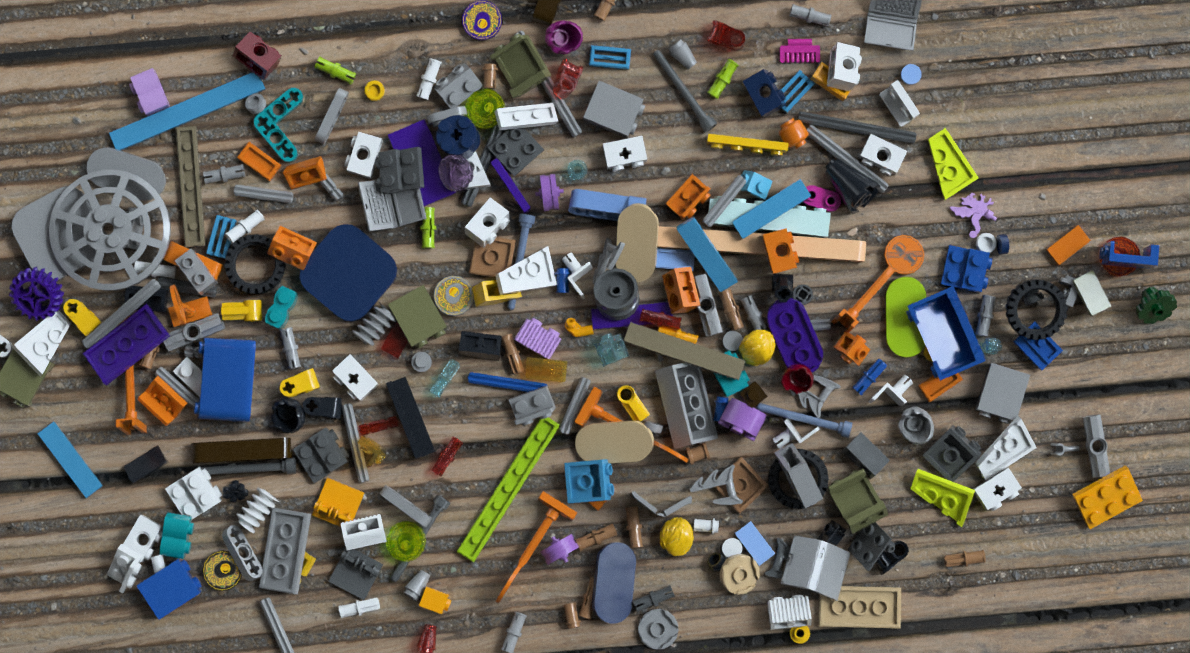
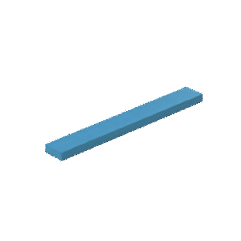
[109,72,266,151]

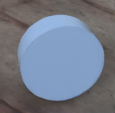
[901,64,921,85]

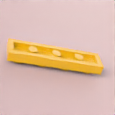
[707,134,789,156]

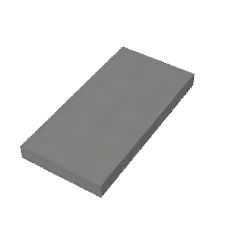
[259,508,311,594]

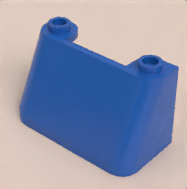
[906,286,986,380]
[194,338,256,422]

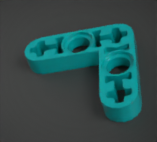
[254,87,304,163]

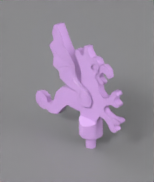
[950,193,997,238]

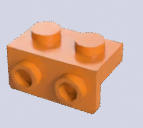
[665,174,711,220]
[138,376,188,426]

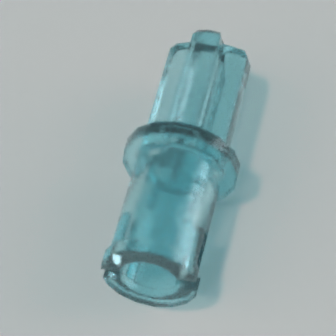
[429,359,460,398]

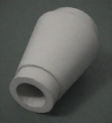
[669,39,697,70]
[403,570,430,601]

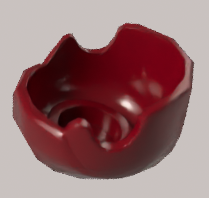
[781,364,814,394]

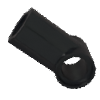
[772,273,793,302]

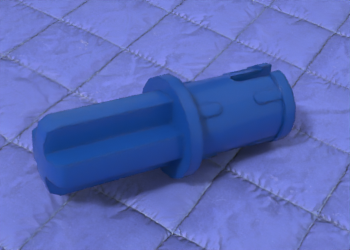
[852,359,887,396]

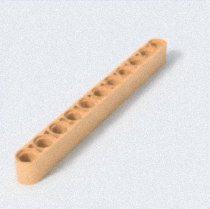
[657,226,866,262]

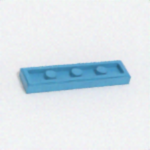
[732,179,811,239]
[677,216,738,292]
[38,422,103,498]

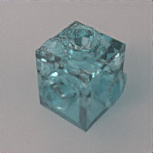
[594,333,629,367]

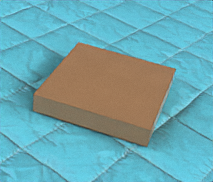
[469,237,516,278]
[714,457,769,514]

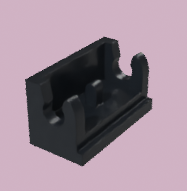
[124,286,169,312]
[459,331,502,361]

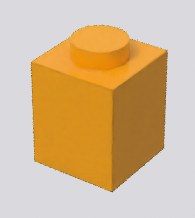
[419,586,452,614]

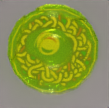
[465,88,505,129]
[386,521,426,562]

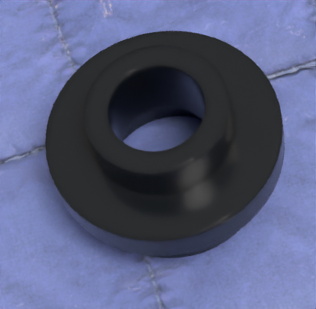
[707,552,727,572]

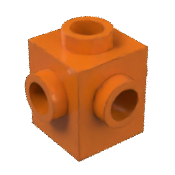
[834,331,870,366]

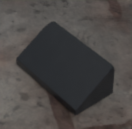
[124,445,169,484]

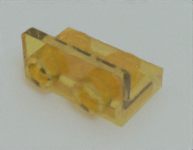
[525,357,568,383]
[357,436,386,466]

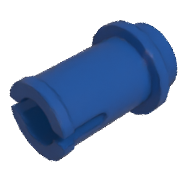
[555,268,571,293]
[713,396,729,421]

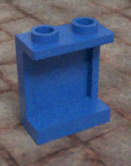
[1099,241,1160,269]
[137,558,202,620]

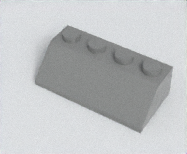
[655,363,718,449]

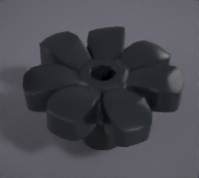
[222,480,248,503]

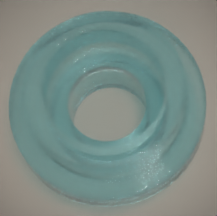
[567,160,587,180]
[982,338,1002,354]

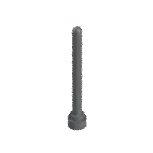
[653,50,717,133]
[201,458,296,475]
[391,495,450,582]

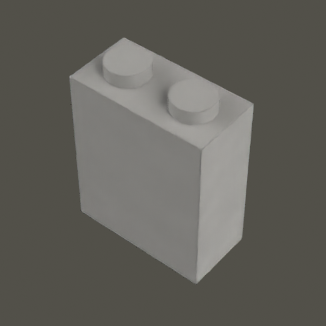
[583,81,645,139]
[975,363,1030,424]
[775,443,823,508]

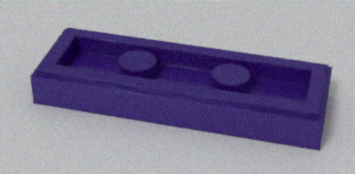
[491,158,531,214]

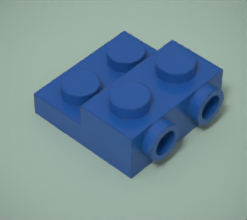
[940,245,992,293]

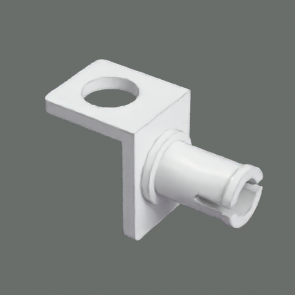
[562,253,593,299]
[868,375,913,407]
[773,418,820,449]

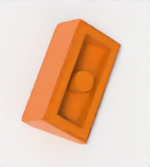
[283,156,327,190]

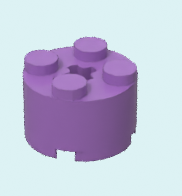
[718,398,766,442]

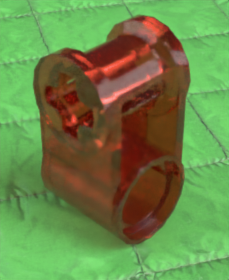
[706,20,745,51]
[552,58,583,99]

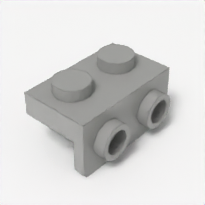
[433,63,483,109]

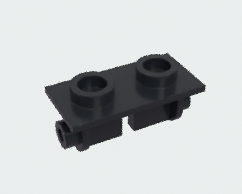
[817,520,846,546]

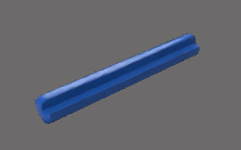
[468,372,548,392]

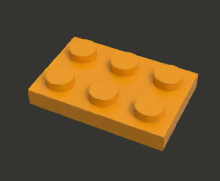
[1072,465,1143,529]

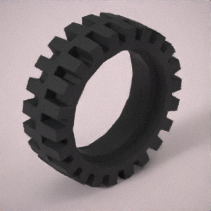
[225,234,286,295]
[1005,279,1068,340]
[768,449,829,509]

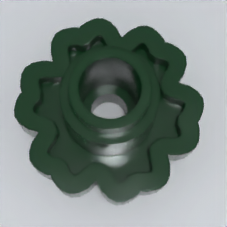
[1136,287,1177,324]

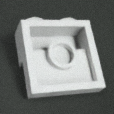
[165,466,222,519]

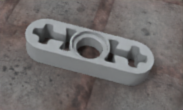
[315,88,349,145]
[380,485,432,527]
[222,525,263,581]

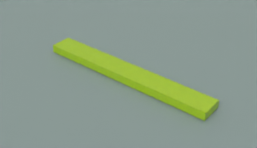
[457,417,560,562]

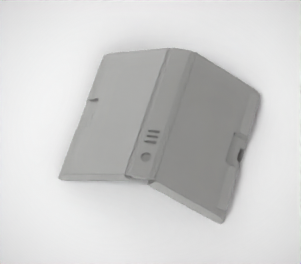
[864,0,922,51]
[358,180,427,232]
[631,491,692,517]
[780,536,851,601]

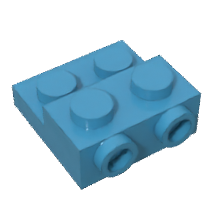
[564,459,614,504]

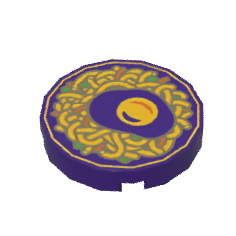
[462,0,502,41]

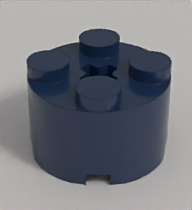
[436,115,480,160]

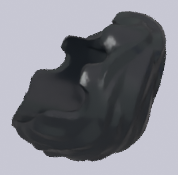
[271,396,305,433]

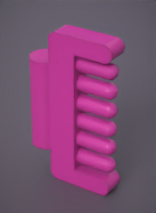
[780,39,820,63]

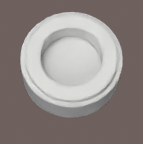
[976,233,997,253]
[722,538,742,558]

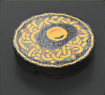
[202,550,243,591]

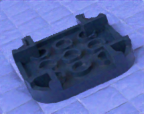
[300,224,398,322]

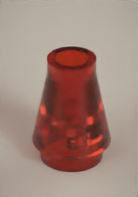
[416,624,437,653]

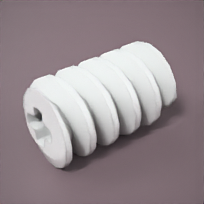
[236,488,279,533]

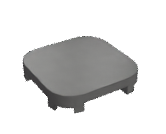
[12,186,107,282]

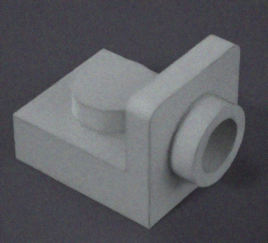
[1058,276,1078,308]

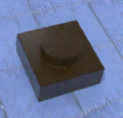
[739,381,768,408]

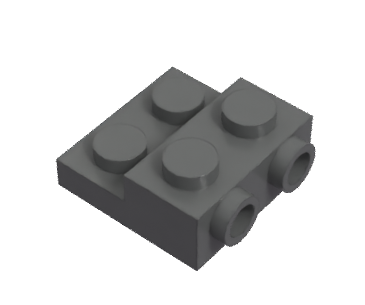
[375,147,424,194]
[923,425,982,482]
[293,427,349,484]

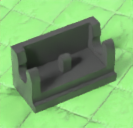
[842,432,890,479]

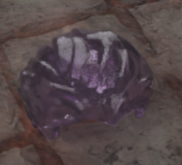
[438,155,474,192]

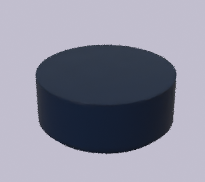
[996,234,1009,255]

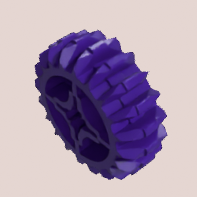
[9,266,64,321]

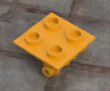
[312,478,365,527]

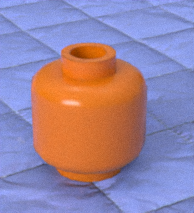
[779,118,809,149]

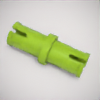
[315,56,356,85]
[707,59,739,99]
[420,207,436,249]

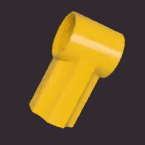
[221,300,262,322]
[616,385,650,422]

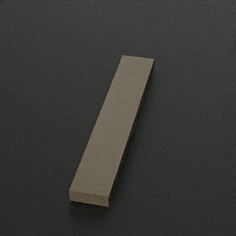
[176,126,206,248]
[624,322,745,381]

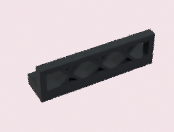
[386,376,436,459]

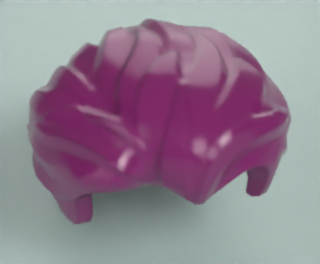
[545,20,583,54]

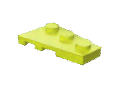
[928,128,978,201]
[911,469,975,527]

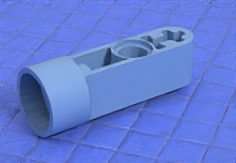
[568,189,647,221]

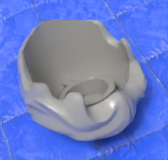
[898,407,934,445]

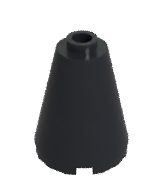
[825,159,880,214]

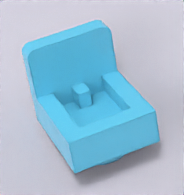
[741,170,773,199]

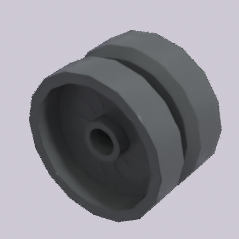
[593,268,640,320]

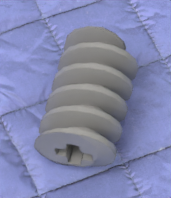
[352,302,397,346]

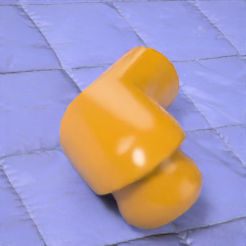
[565,318,594,337]

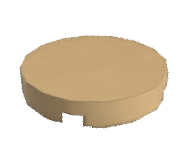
[720,554,760,595]

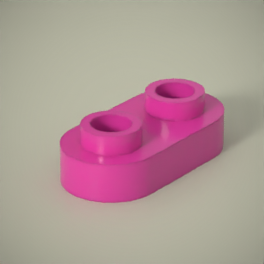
[803,185,841,212]

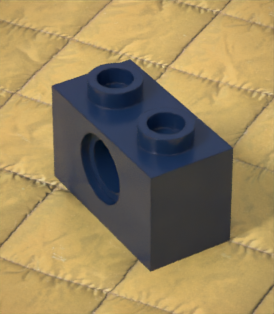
[743,69,786,117]

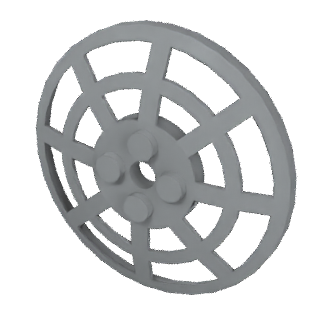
[49,170,171,291]

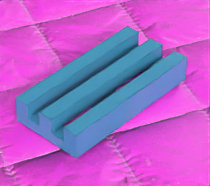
[589,45,631,70]
[781,70,815,113]
[206,215,237,259]

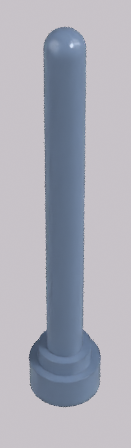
[507,214,536,310]
[756,403,853,438]

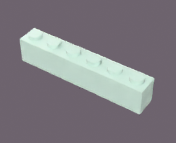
[708,196,831,238]

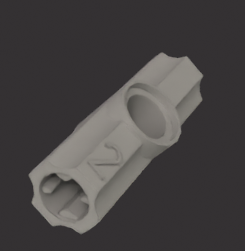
[694,274,723,337]
[164,313,225,352]
[1082,414,1110,477]

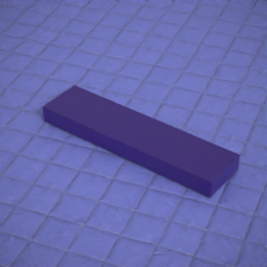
[591,302,673,330]

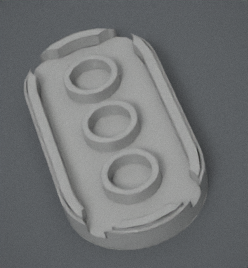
[87,147,166,201]

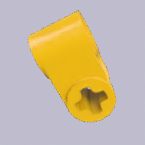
[63,299,102,336]
[280,368,320,398]

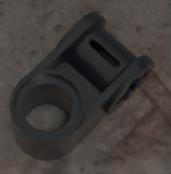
[303,397,342,418]
[875,540,909,575]

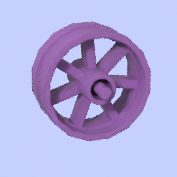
[535,174,564,211]
[540,534,579,565]

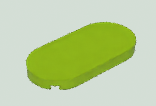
[885,277,926,358]

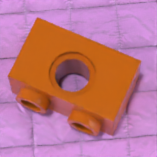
[762,228,799,274]

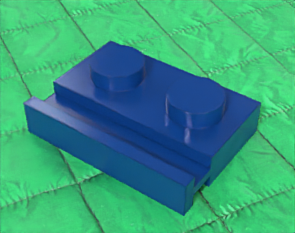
[1013,321,1063,371]

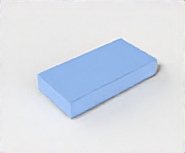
[656,248,695,271]
[734,521,775,566]

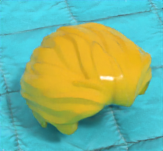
[739,330,775,366]
[660,517,694,556]

